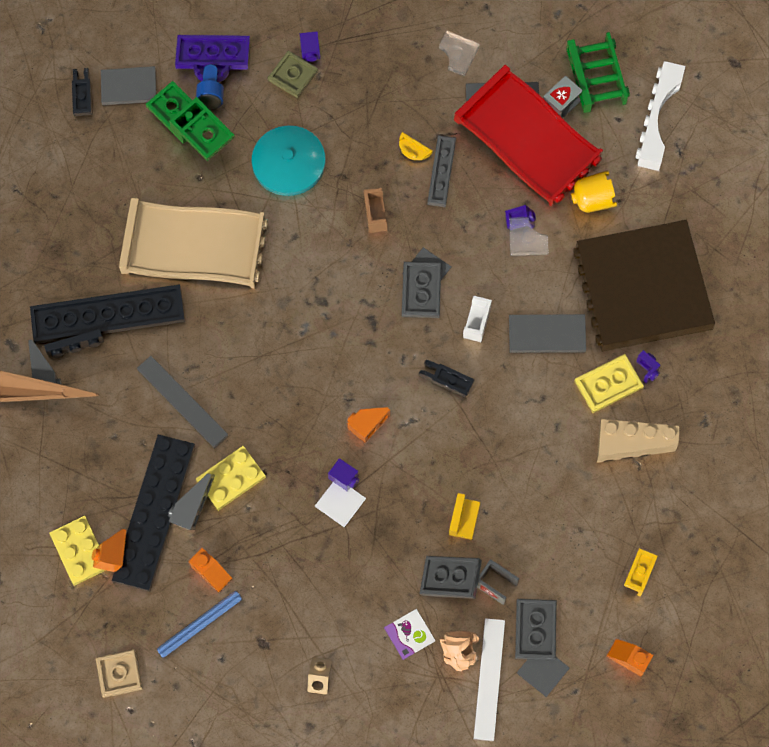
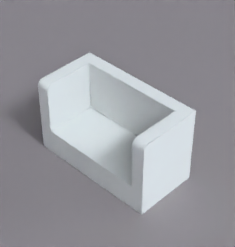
[463,296,492,342]

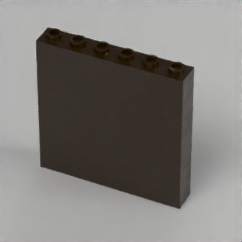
[573,219,715,352]

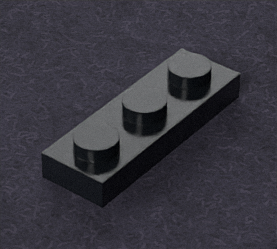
[44,329,104,358]

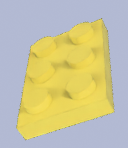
[196,446,266,511]
[49,516,106,586]

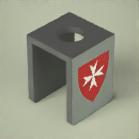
[543,76,582,118]
[477,559,519,605]

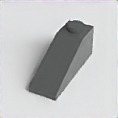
[28,340,62,385]
[168,473,215,530]

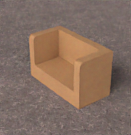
[364,188,387,233]

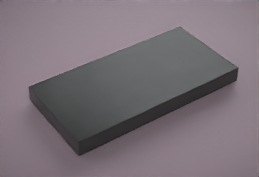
[509,314,586,353]

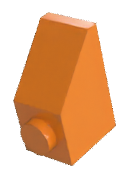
[347,407,390,443]
[92,529,126,572]
[188,548,232,593]
[606,639,654,677]

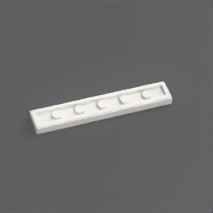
[474,618,505,741]

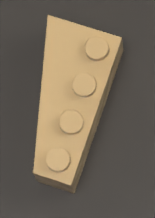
[597,419,679,463]

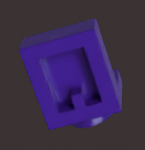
[505,205,536,230]

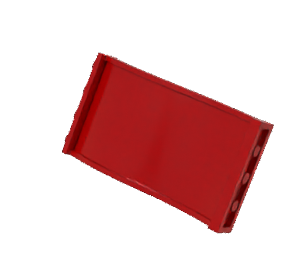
[454,65,603,207]

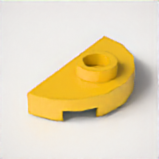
[399,132,433,160]

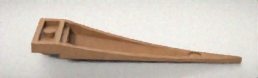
[0,370,99,402]

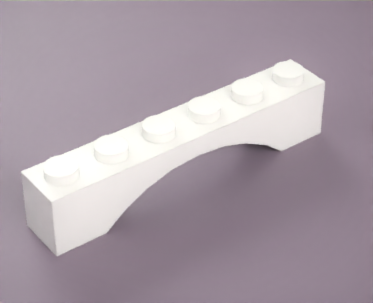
[635,61,685,171]

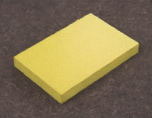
[574,354,644,413]

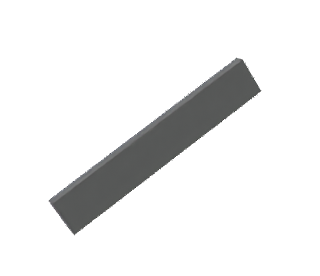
[137,356,228,449]

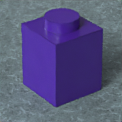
[299,31,320,62]
[328,458,359,492]

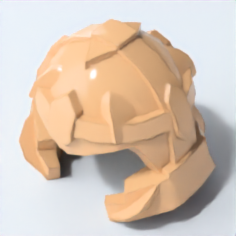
[440,631,479,671]

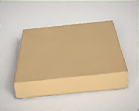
[96,649,143,698]

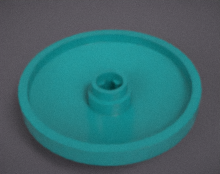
[252,125,326,196]

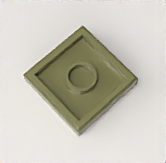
[267,50,318,98]

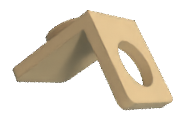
[307,657,332,694]

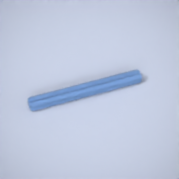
[157,591,242,657]

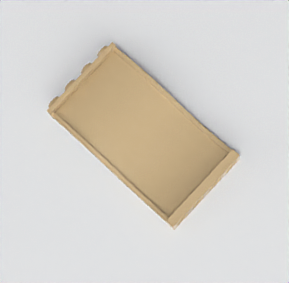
[119,198,268,288]

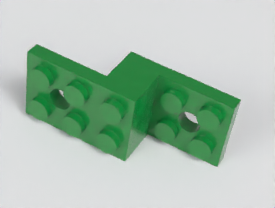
[146,81,235,161]

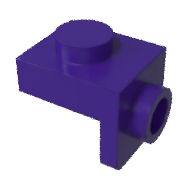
[636,350,661,384]

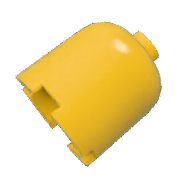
[571,170,617,213]

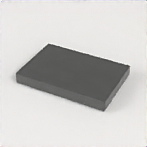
[101,66,157,105]
[402,262,441,318]
[420,556,482,599]
[515,599,557,661]

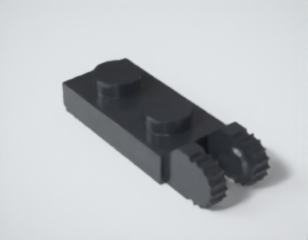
[72,68,92,116]
[419,360,475,398]

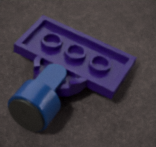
[175,35,250,109]

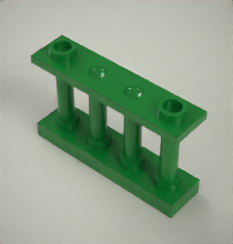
[566,32,630,113]

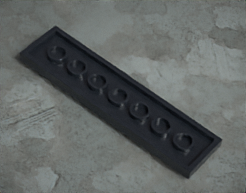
[30,284,185,344]
[111,434,195,592]

